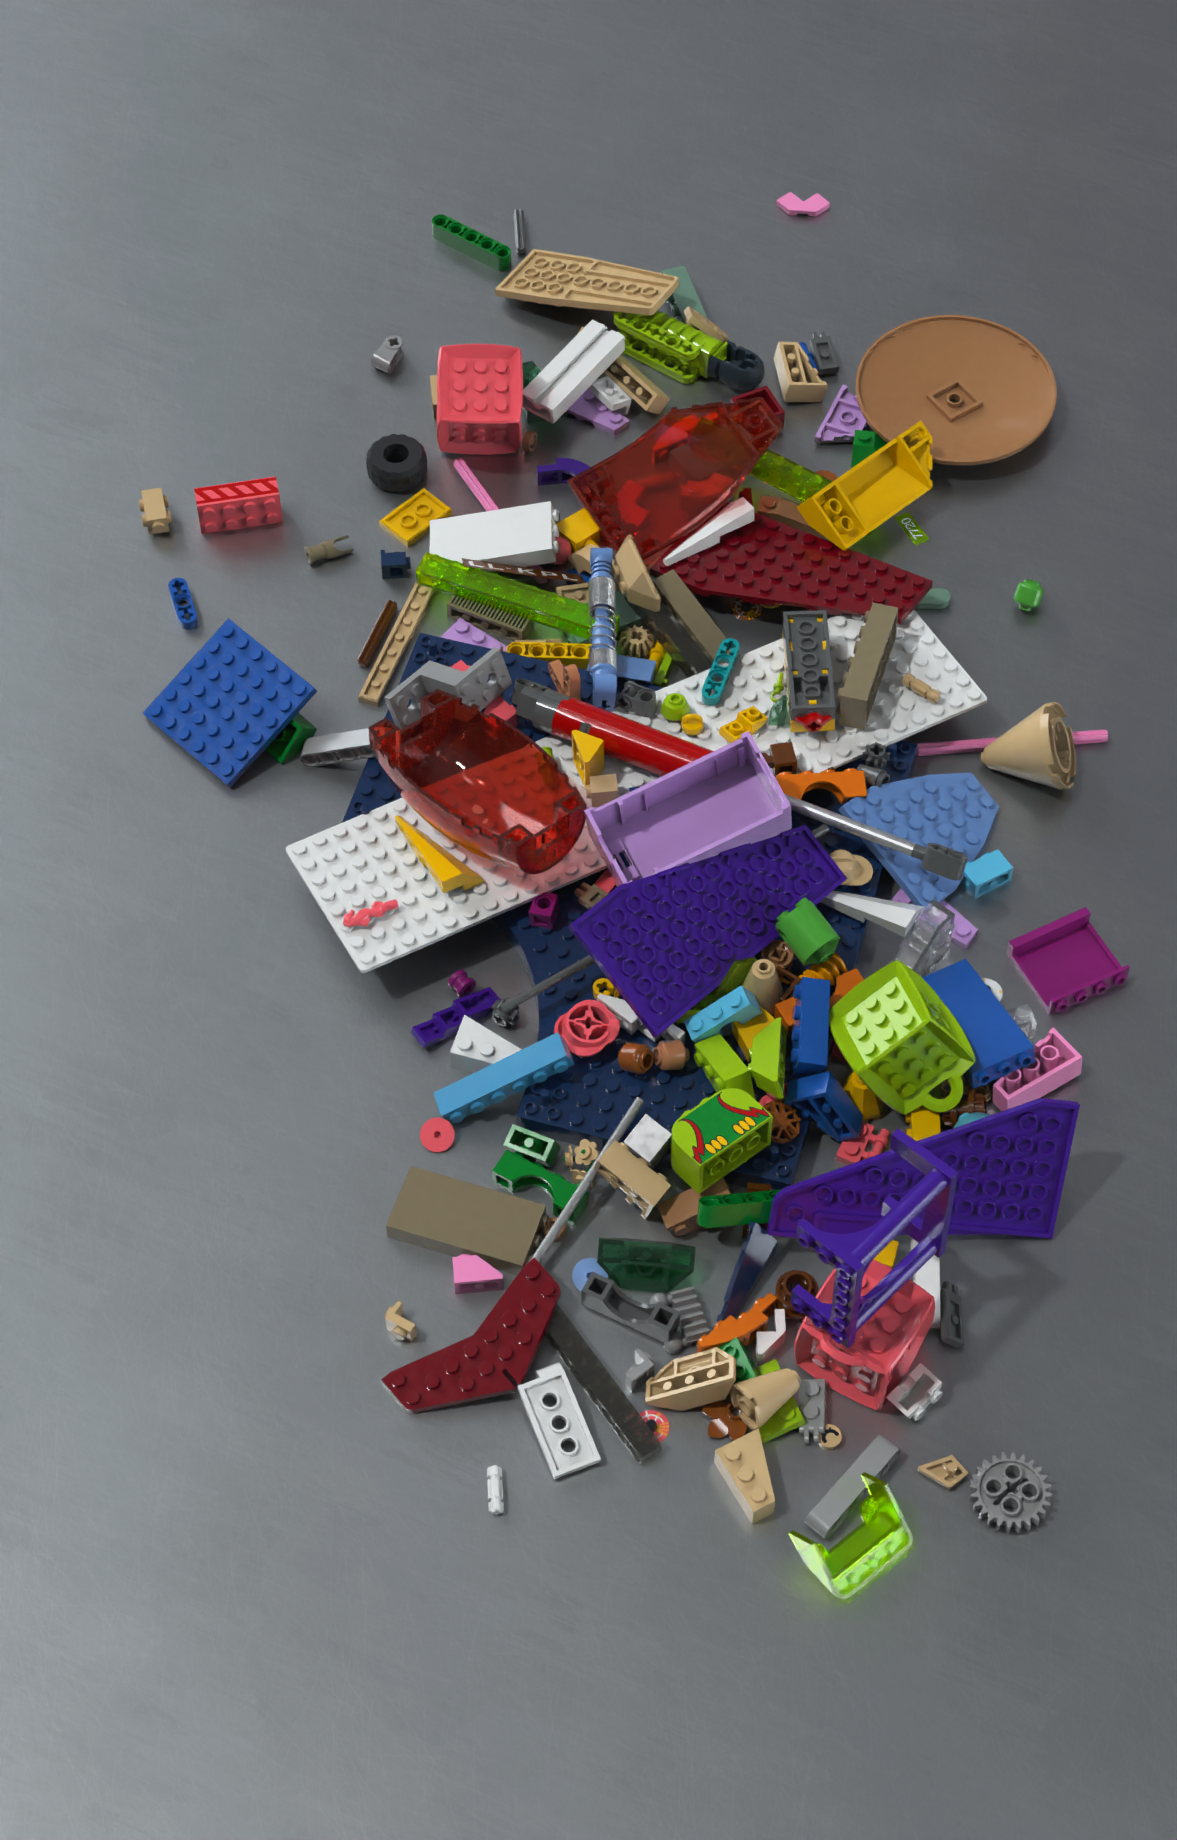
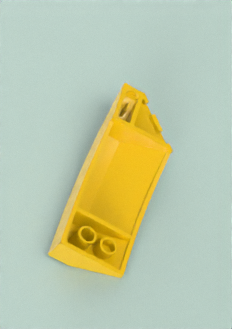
[796,420,932,551]

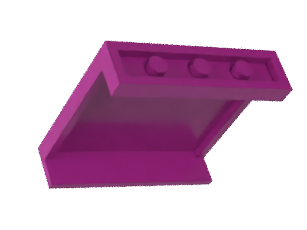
[1006,907,1130,1015]

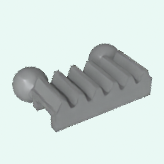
[650,1286,710,1354]

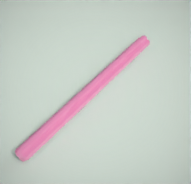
[454,458,548,585]
[916,729,1108,756]

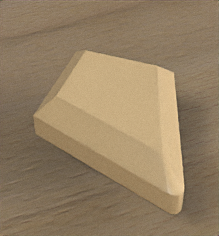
[918,1455,969,1490]

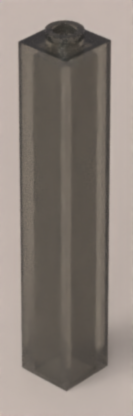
[624,595,712,678]

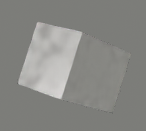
[624,1114,672,1169]

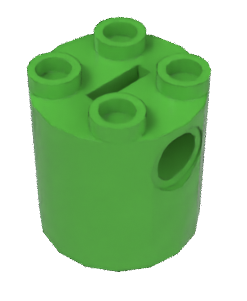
[775,897,840,966]

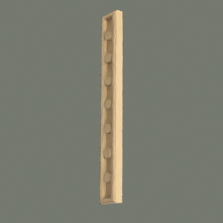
[358,573,440,707]

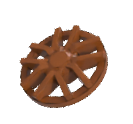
[763,1101,801,1144]

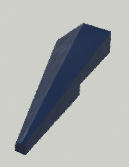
[716,1221,777,1322]

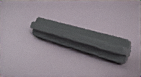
[513,209,526,255]

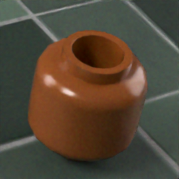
[618,1042,654,1075]

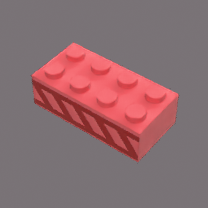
[194,476,283,534]

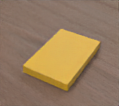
[379,488,452,547]

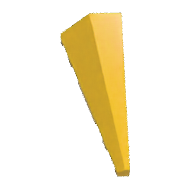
[395,816,484,893]

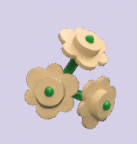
[562,1139,600,1190]

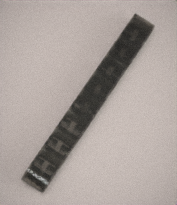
[544,1304,662,1464]

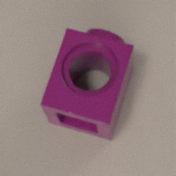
[529,893,560,929]

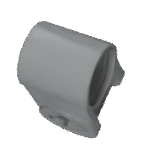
[371,335,403,374]

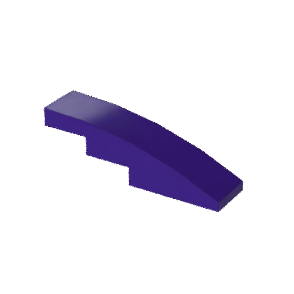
[411,987,501,1049]

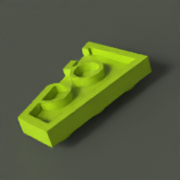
[757,1359,806,1444]

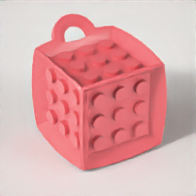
[437,344,523,455]
[794,1259,935,1411]

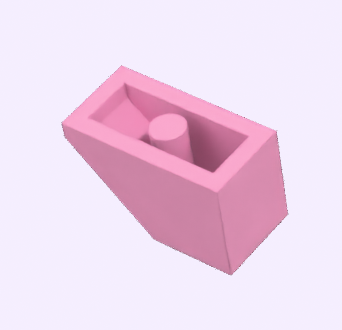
[452,1254,504,1294]

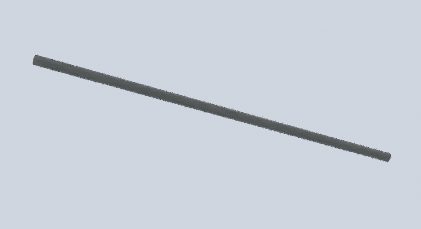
[499,824,829,1014]

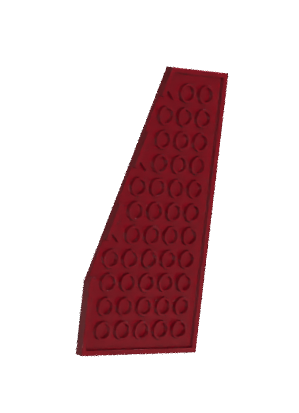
[650,498,933,624]

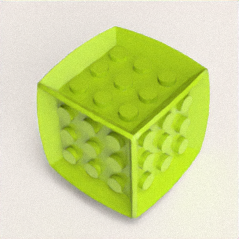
[829,960,976,1115]

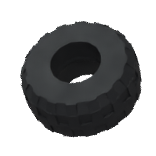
[366,434,427,492]

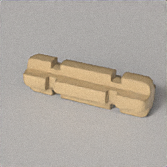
[902,673,940,703]

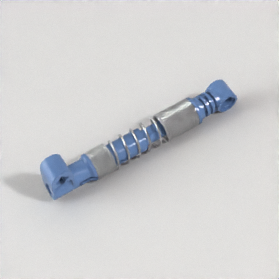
[588,548,617,711]

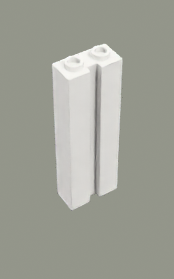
[522,320,625,424]

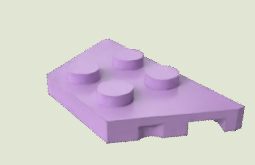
[814,385,868,443]

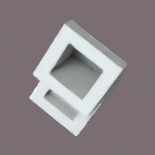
[755,1309,786,1365]

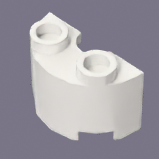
[886,1363,943,1421]

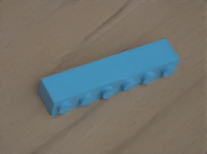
[433,1032,574,1124]

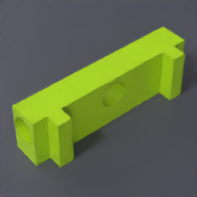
[653,645,680,688]

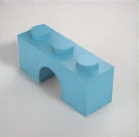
[684,985,762,1043]

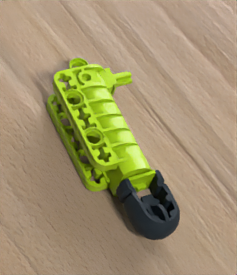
[612,310,765,391]

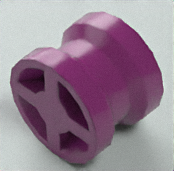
[447,969,476,998]

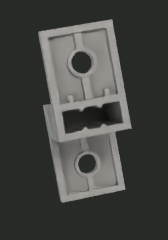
[384,647,513,734]

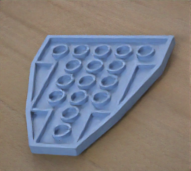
[839,773,999,914]

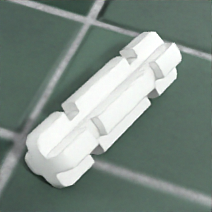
[487,1465,504,1515]

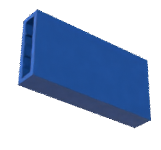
[922,959,1035,1089]

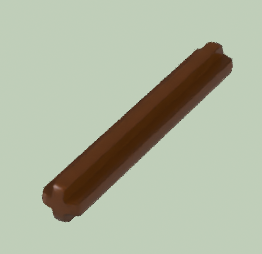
[357,600,397,667]

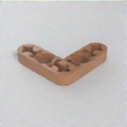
[548,659,581,700]

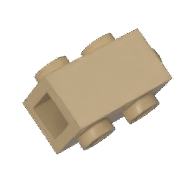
[139,487,172,535]

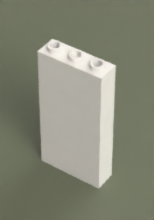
[430,501,559,580]

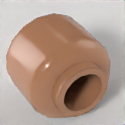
[653,1040,689,1071]

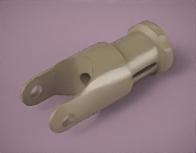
[304,535,354,564]

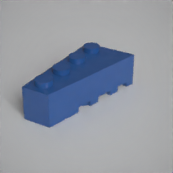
[788,977,830,1081]

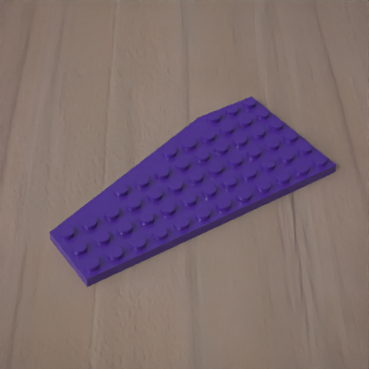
[567,825,847,1038]

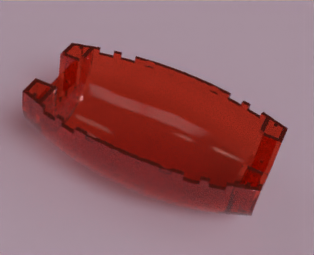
[369,689,587,874]

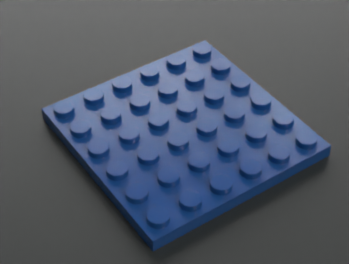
[143,618,317,788]

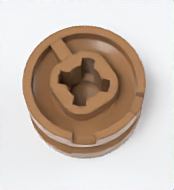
[761,940,793,976]

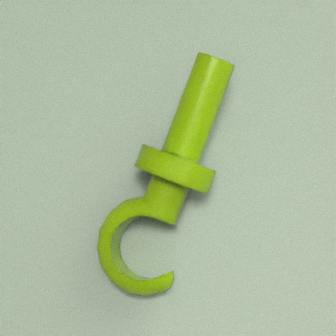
[770,673,784,703]

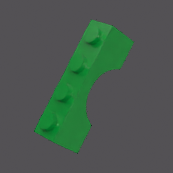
[492,1150,588,1225]

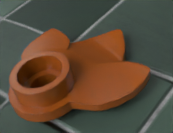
[702,1400,747,1441]

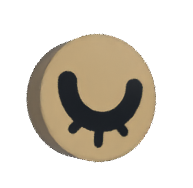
[817,1424,842,1451]

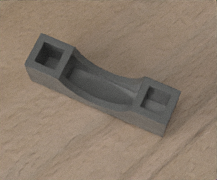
[581,1272,680,1343]

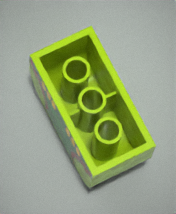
[671,1088,773,1194]

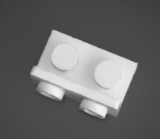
[588,376,632,415]

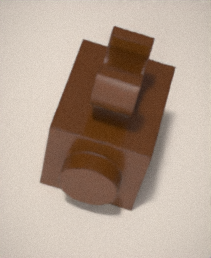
[761,742,797,777]

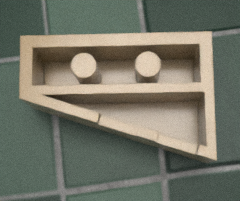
[594,1140,671,1220]

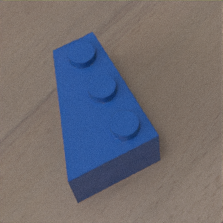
[784,1071,863,1142]

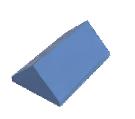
[587,654,656,685]

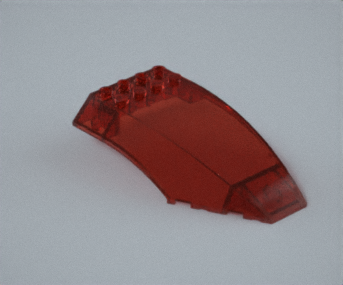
[567,397,784,560]

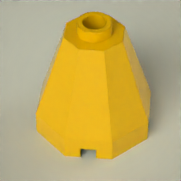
[841,1071,885,1123]

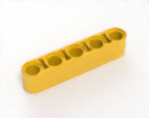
[507,642,592,670]

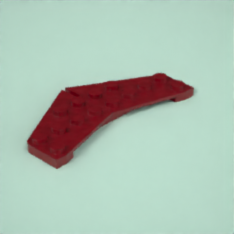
[381,1257,561,1413]

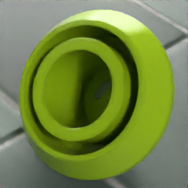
[660,693,690,721]

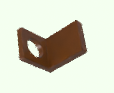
[776,966,801,1002]

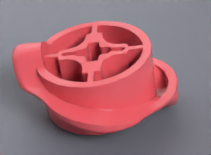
[554,1000,621,1057]

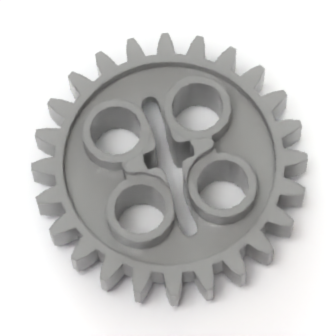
[969,1452,1052,1533]

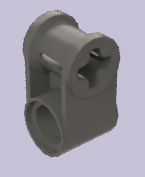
[615,681,657,717]

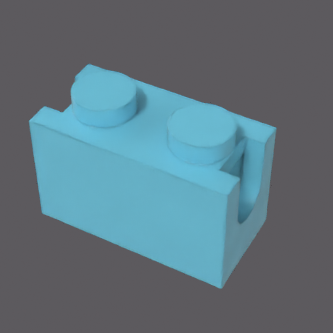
[961,849,1013,899]

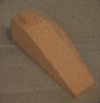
[757,494,826,538]

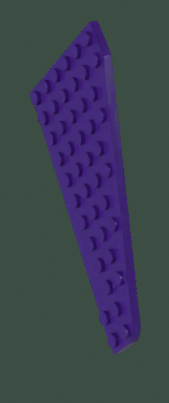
[767,1098,1080,1238]

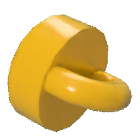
[681,714,703,735]

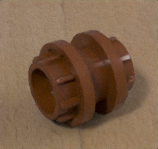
[942,1089,987,1129]
[775,1270,818,1319]

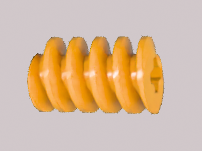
[798,952,848,986]

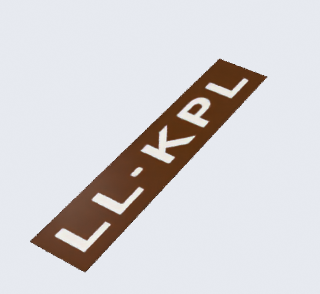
[461,558,584,583]

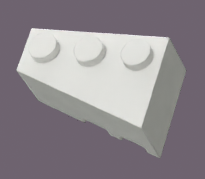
[450,1015,522,1073]

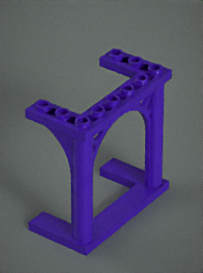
[790,1128,958,1348]

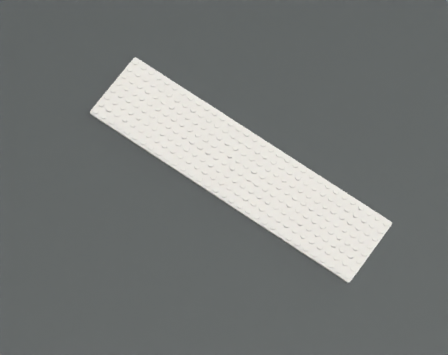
[286,609,987,973]

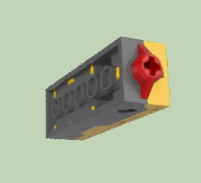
[782,610,836,732]

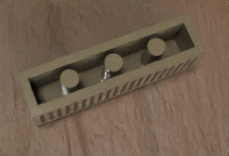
[447,587,534,642]

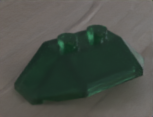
[597,1238,696,1293]

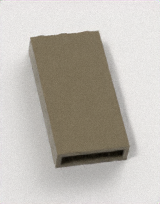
[386,1166,549,1275]

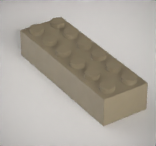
[836,603,898,730]

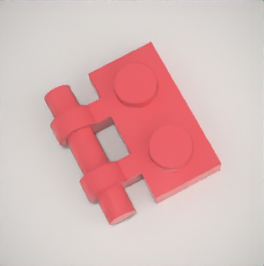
[835,1122,890,1165]

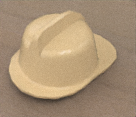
[829,849,873,886]

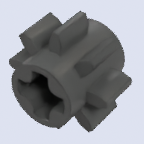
[862,742,890,769]
[491,998,520,1026]

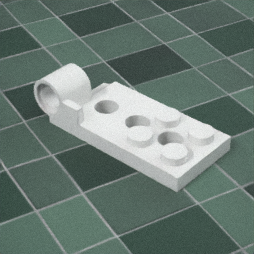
[517,1362,601,1479]

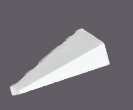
[663,497,755,566]
[820,890,925,938]

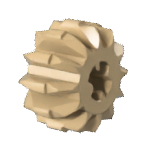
[619,624,655,658]

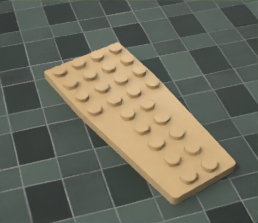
[495,249,680,315]

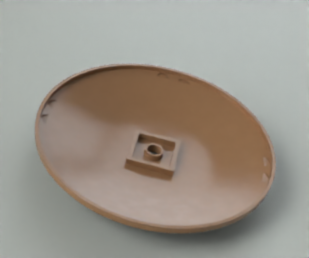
[855,315,1057,465]

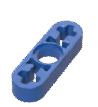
[168,578,198,630]

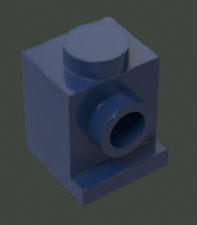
[381,550,411,579]

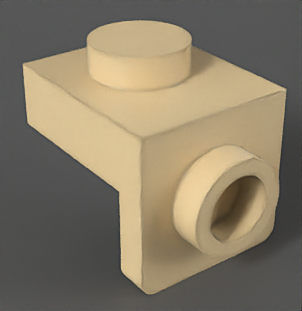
[384,1301,416,1343]

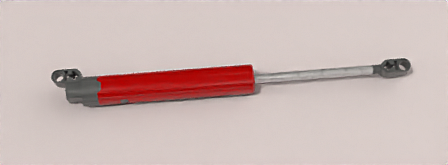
[511,679,968,881]

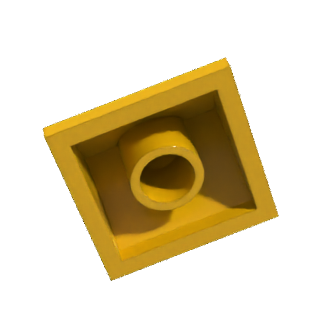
[571,730,605,791]

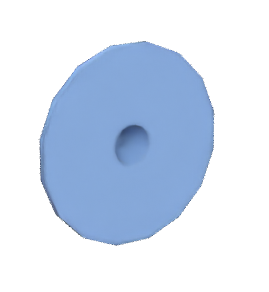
[572,1258,608,1291]

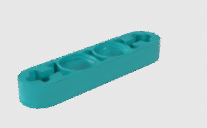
[702,638,740,706]

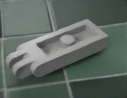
[799,1379,827,1444]

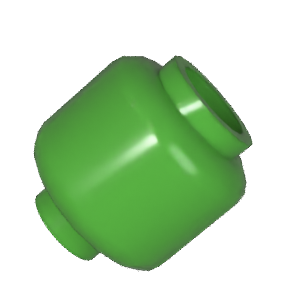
[1014,579,1044,611]

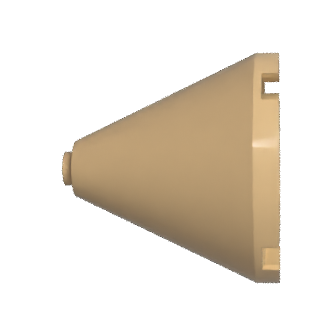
[981,702,1076,790]

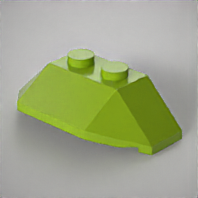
[748,1017,787,1101]

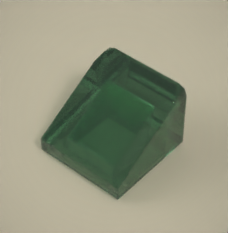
[768,695,788,726]

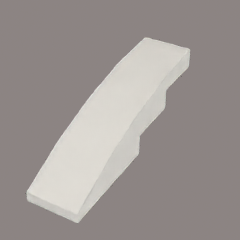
[597,994,685,1044]

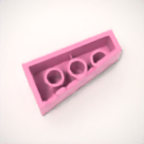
[992,1027,1082,1112]

